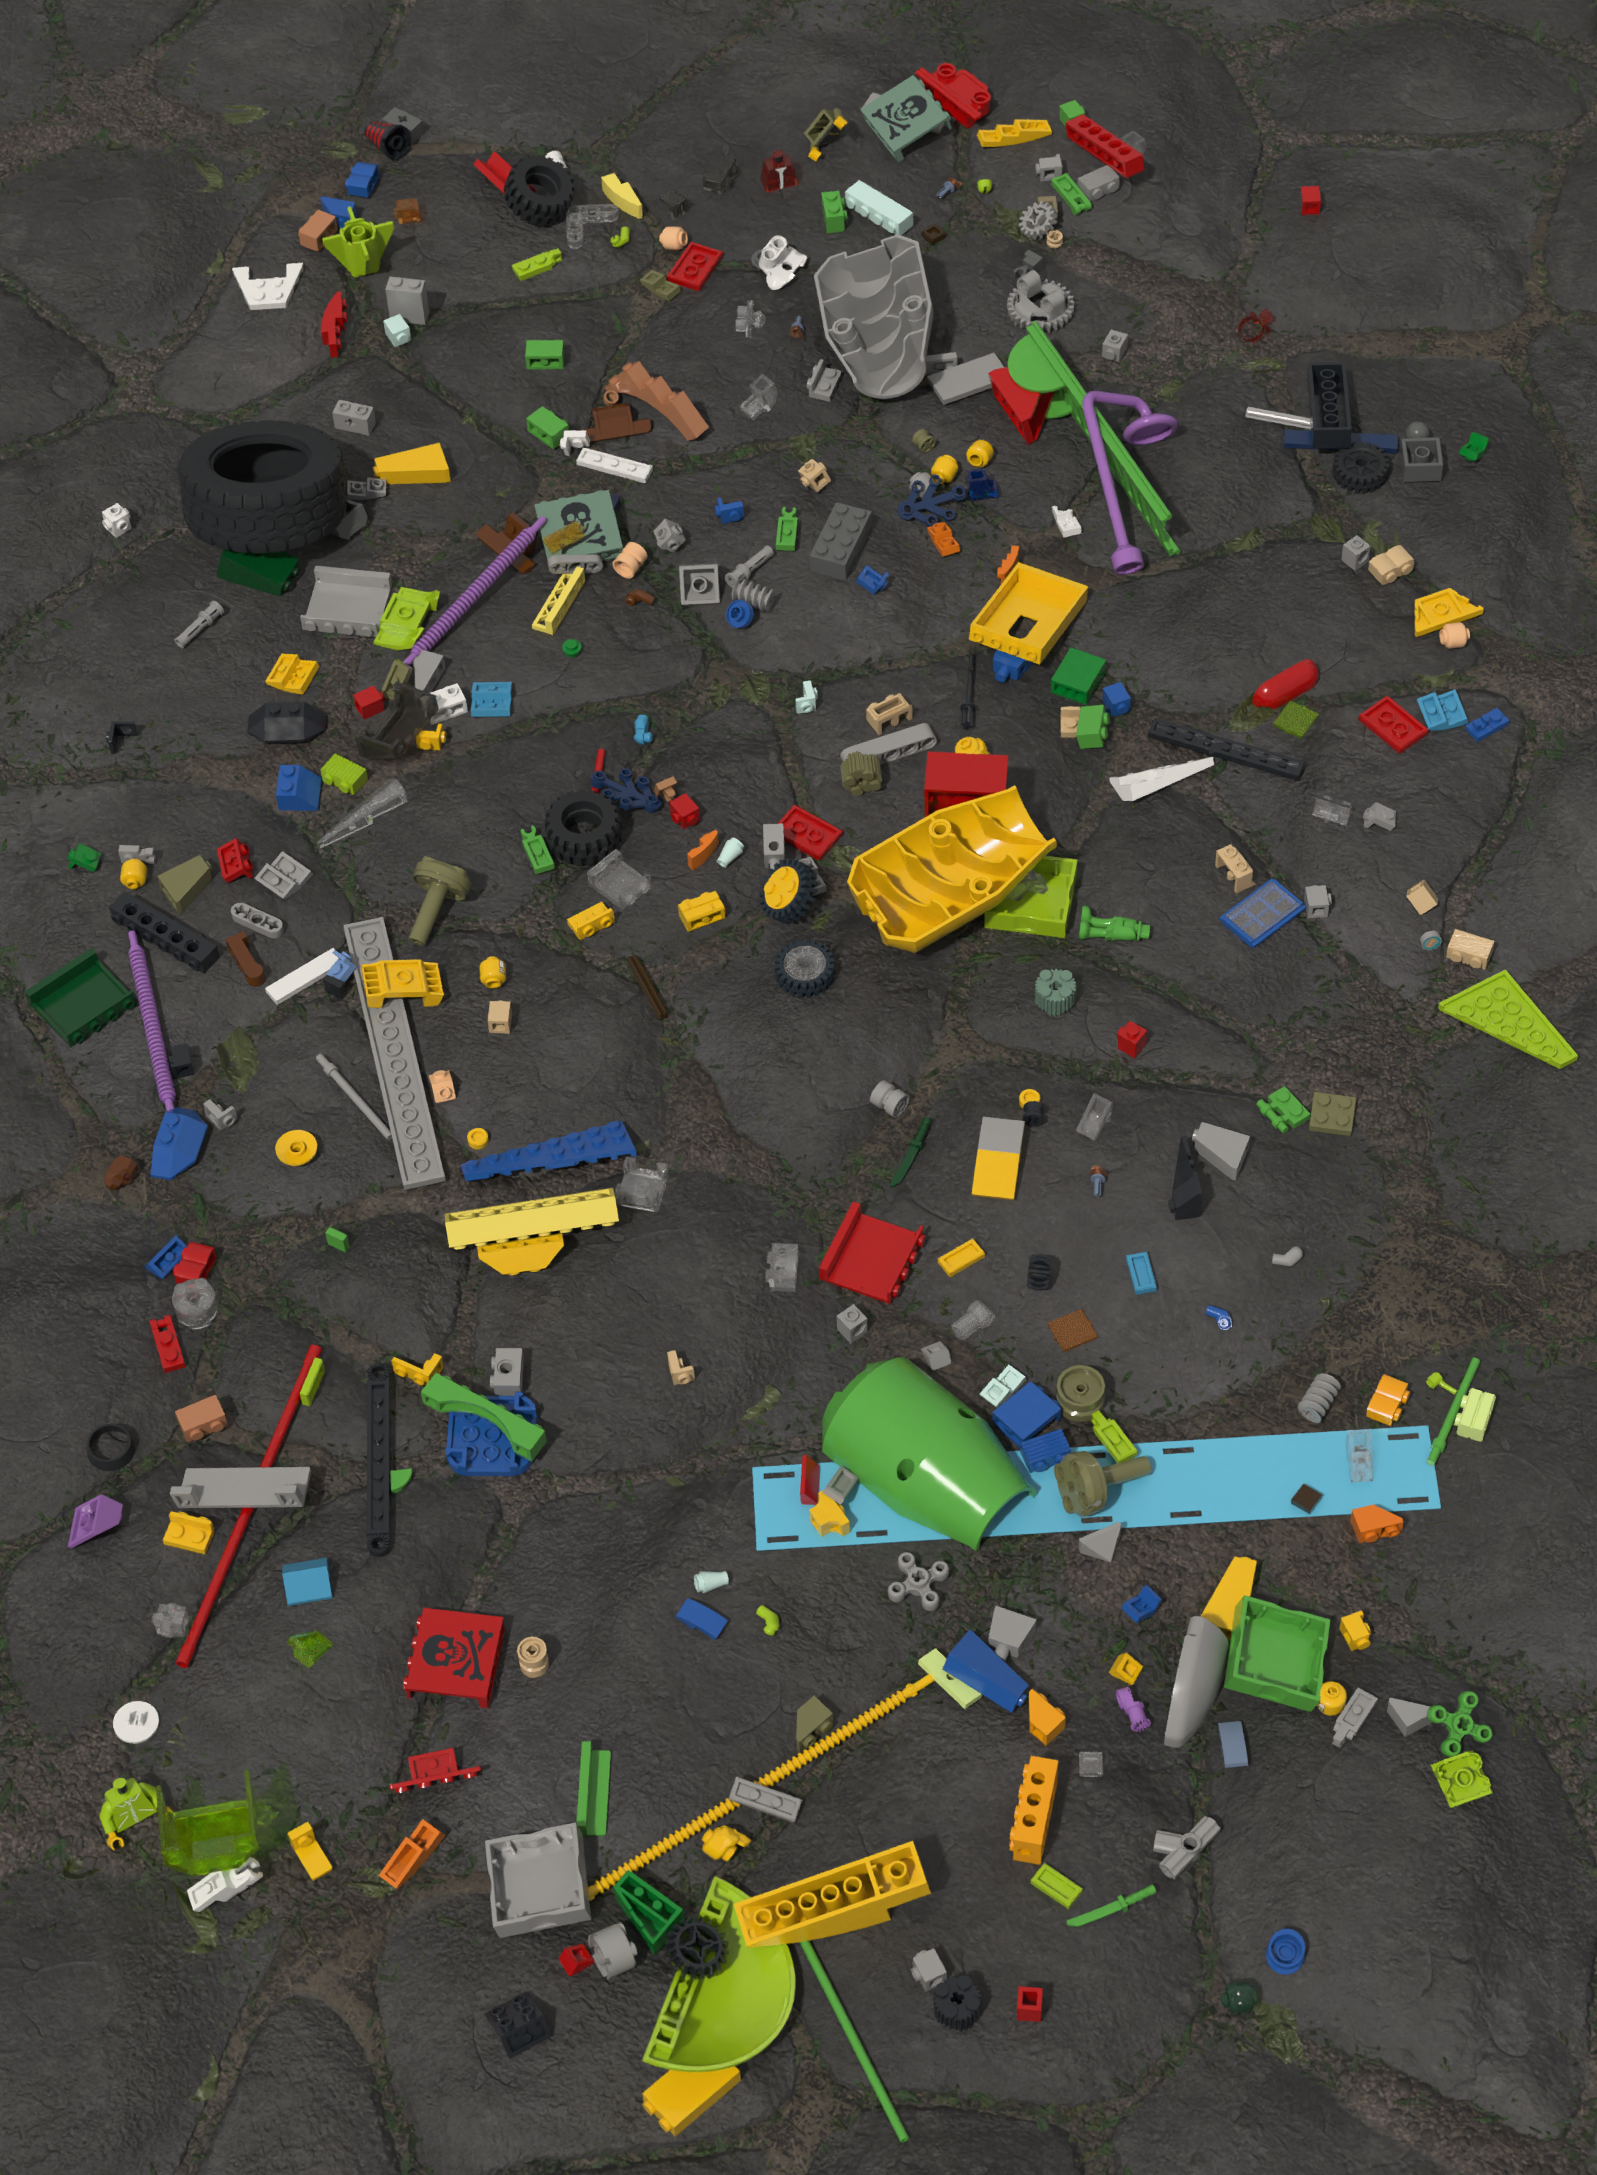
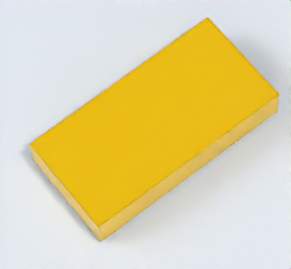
[938,1239,985,1277]

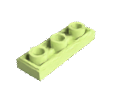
[918,1648,982,1709]

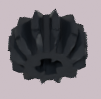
[1027,1254,1051,1291]

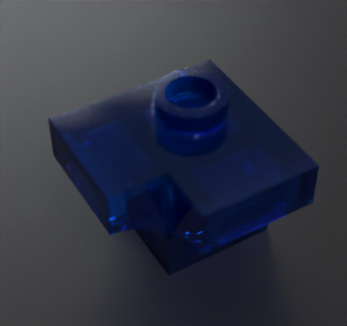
[966,468,998,500]

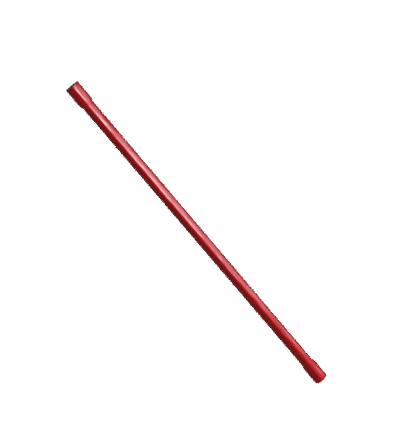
[176,1345,322,1668]

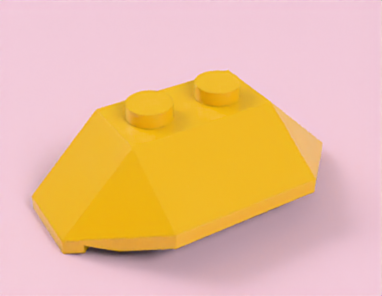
[477,1233,564,1275]

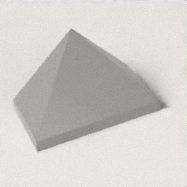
[1079,1522,1121,1562]

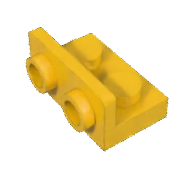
[567,902,615,940]
[163,1511,215,1555]

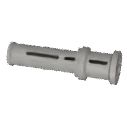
[725,546,774,588]
[174,600,224,648]

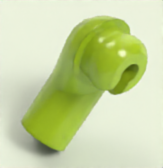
[756,1605,780,1636]

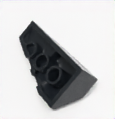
[1168,1136,1202,1220]

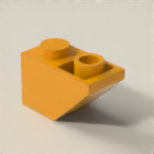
[1029,1689,1066,1746]

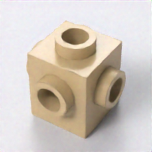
[798,459,831,492]

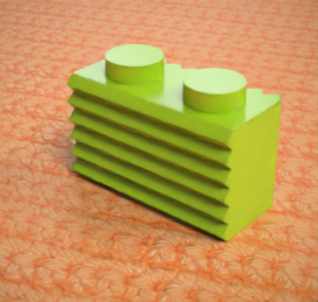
[320,753,368,795]

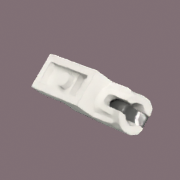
[187,1857,263,1912]

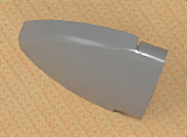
[1164,1616,1230,1748]

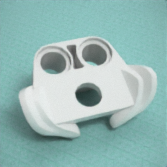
[759,236,807,290]

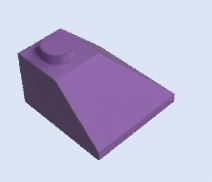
[68,1494,123,1548]

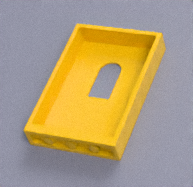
[969,562,1089,665]

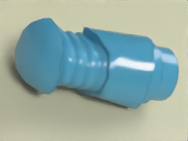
[633,715,653,745]

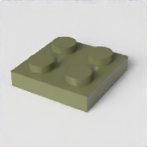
[1309,1092,1356,1136]

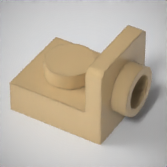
[1060,706,1080,738]
[667,1350,695,1385]

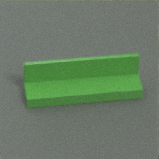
[577,1741,611,1836]

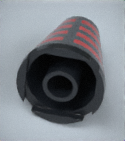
[364,122,411,160]

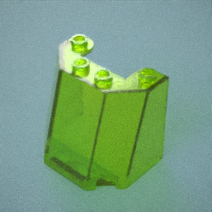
[156,1769,259,1876]

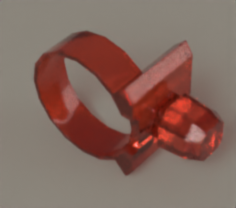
[1238,309,1272,342]

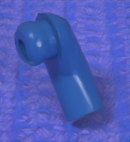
[1205,1305,1232,1330]

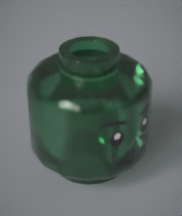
[1220,1981,1257,2015]

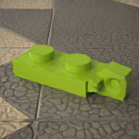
[512,249,562,281]
[1091,1410,1137,1463]

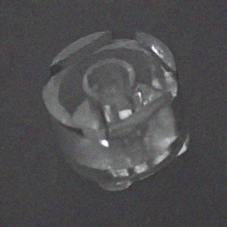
[172,1278,219,1329]

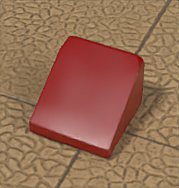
[559,1943,595,1976]

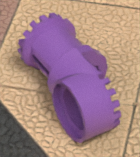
[1116,1687,1151,1732]

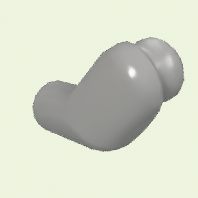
[1272,1246,1303,1267]

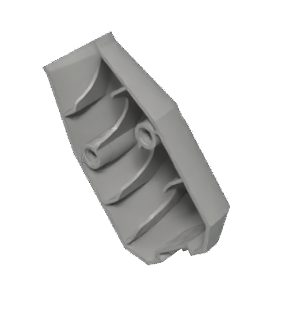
[814,235,934,399]

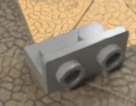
[806,359,842,402]

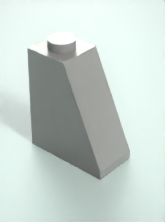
[1192,1122,1250,1181]

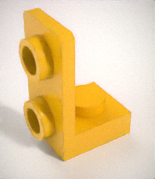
[391,1353,444,1385]
[287,1822,332,1881]

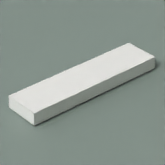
[576,447,653,483]
[265,948,338,1005]

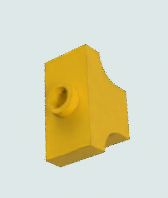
[809,1490,850,1537]

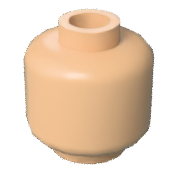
[660,226,688,250]
[1439,622,1470,649]

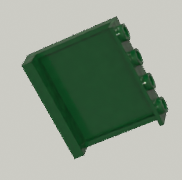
[25,948,137,1048]

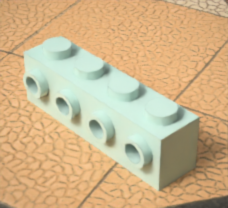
[845,180,913,235]

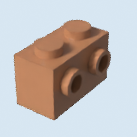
[298,210,338,252]
[175,1395,228,1443]

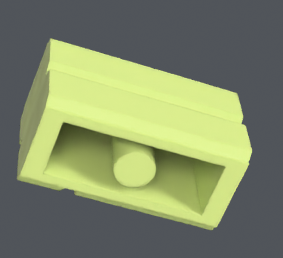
[1454,1388,1496,1442]

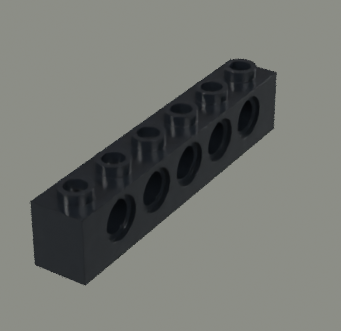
[109,891,220,974]

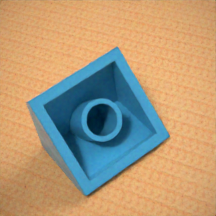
[282,1558,332,1606]

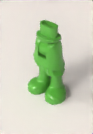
[1079,905,1150,942]

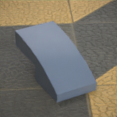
[1218,1721,1248,1768]

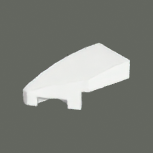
[1052,506,1082,538]

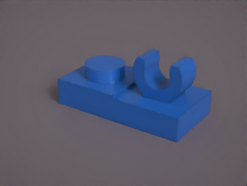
[1465,708,1509,742]

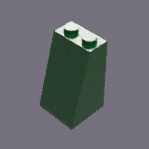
[216,549,300,597]

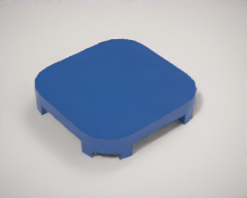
[445,1391,537,1476]

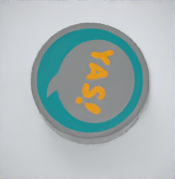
[1420,931,1442,950]

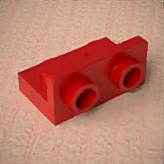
[217,838,254,883]

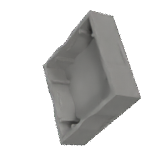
[485,1822,591,1938]

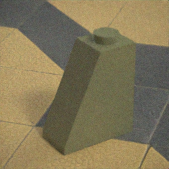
[157,855,213,914]

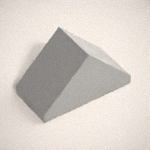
[1387,1698,1432,1737]

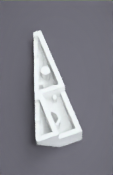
[1109,757,1214,801]

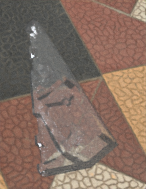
[317,778,407,848]

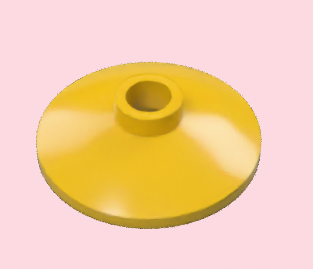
[275,1130,317,1166]

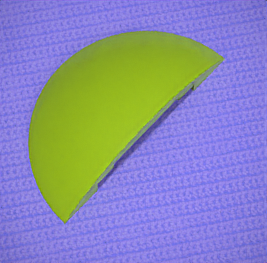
[642,1876,795,2072]

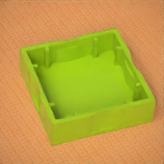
[985,856,1077,938]

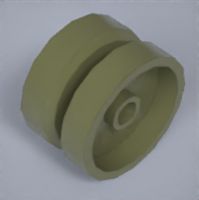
[1056,1365,1105,1422]

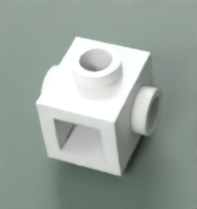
[102,503,131,538]

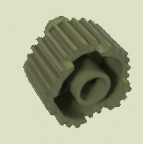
[840,751,882,796]

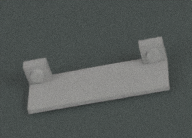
[170,1467,311,1508]

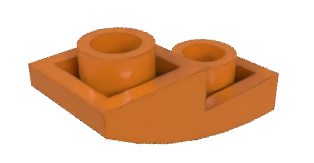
[927,522,960,557]
[997,546,1019,584]
[687,830,719,871]

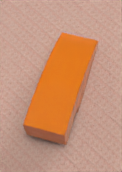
[378,1819,446,1889]

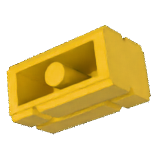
[678,891,725,932]

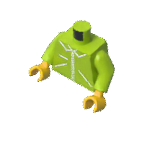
[99,1778,175,1850]

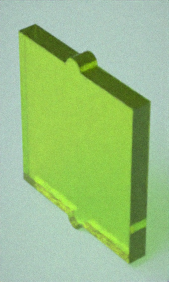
[1273,701,1318,739]

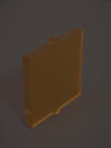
[1047,1309,1098,1353]

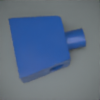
[993,650,1034,682]

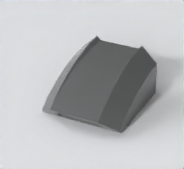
[331,500,368,540]

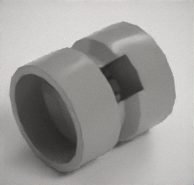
[870,1080,910,1118]

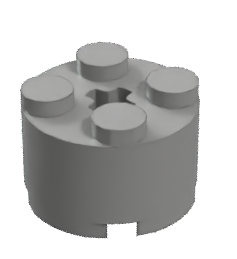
[588,1922,637,1979]

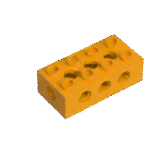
[1009,1756,1058,1865]

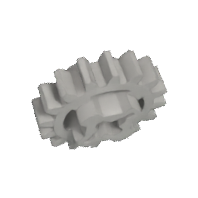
[1019,201,1058,240]

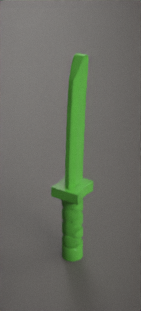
[1067,1884,1157,1927]

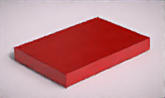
[667,242,723,291]
[1358,695,1429,754]
[777,805,843,861]

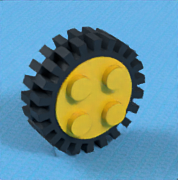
[759,858,818,924]

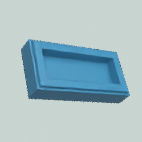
[1126,1252,1157,1295]

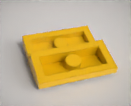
[265,654,320,694]

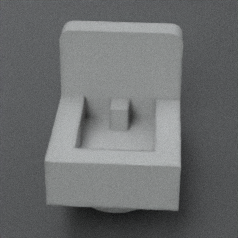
[1363,802,1396,831]

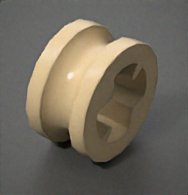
[1047,230,1063,248]

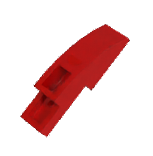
[321,291,347,358]

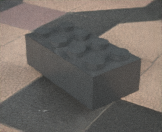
[809,502,872,581]

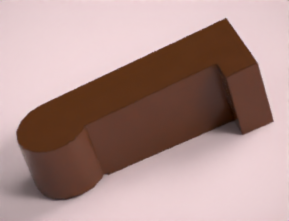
[226,931,265,987]

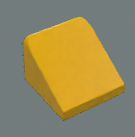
[1109,1653,1144,1685]

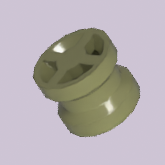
[912,429,936,453]

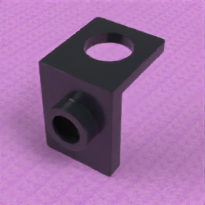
[106,721,138,754]

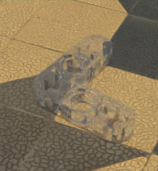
[566,204,619,249]

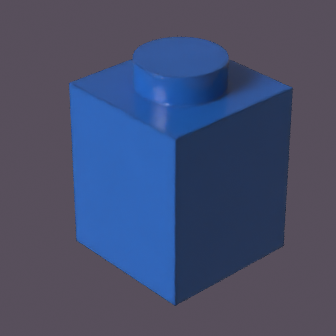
[1102,682,1131,717]

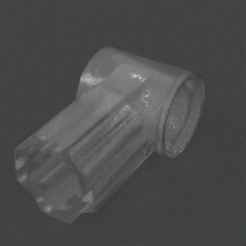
[951,1300,995,1341]

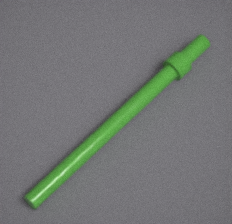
[1427,1357,1480,1466]

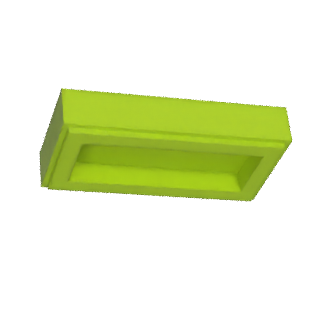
[300,1358,325,1406]
[1031,1863,1083,1910]

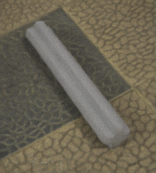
[1246,407,1311,430]

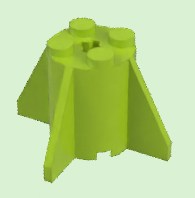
[322,206,394,277]

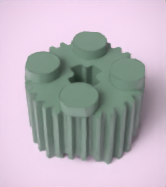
[1035,969,1076,1017]

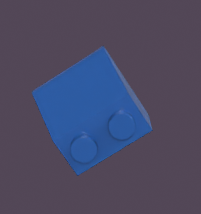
[276,765,322,811]

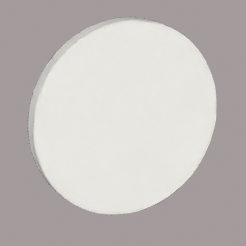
[113,1701,159,1744]

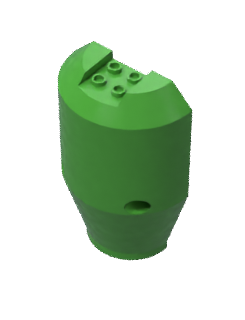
[822,1357,1037,1551]

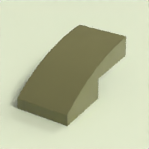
[640,270,681,301]

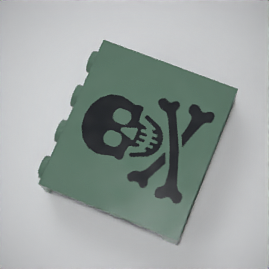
[860,75,952,163]
[534,490,623,572]

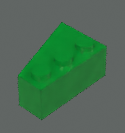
[613,1870,684,1956]

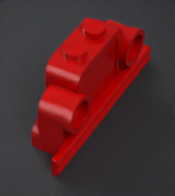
[915,63,991,129]

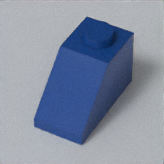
[321,197,357,228]

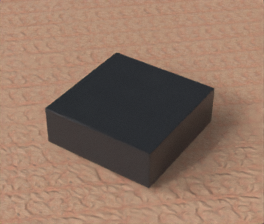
[323,975,346,1000]

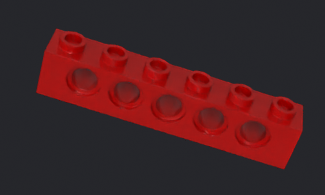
[1065,114,1144,178]

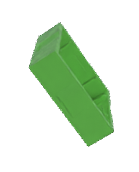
[1224,1595,1330,1712]

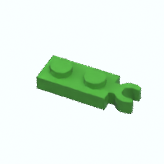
[776,507,798,551]
[521,826,555,874]

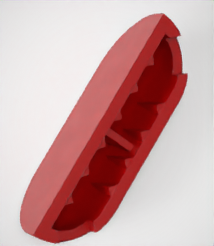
[1252,659,1319,709]

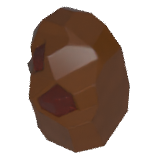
[104,1155,139,1190]

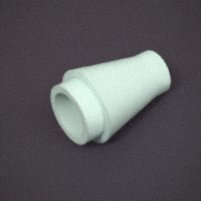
[716,837,744,868]
[694,1571,729,1594]

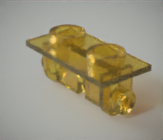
[542,521,584,554]

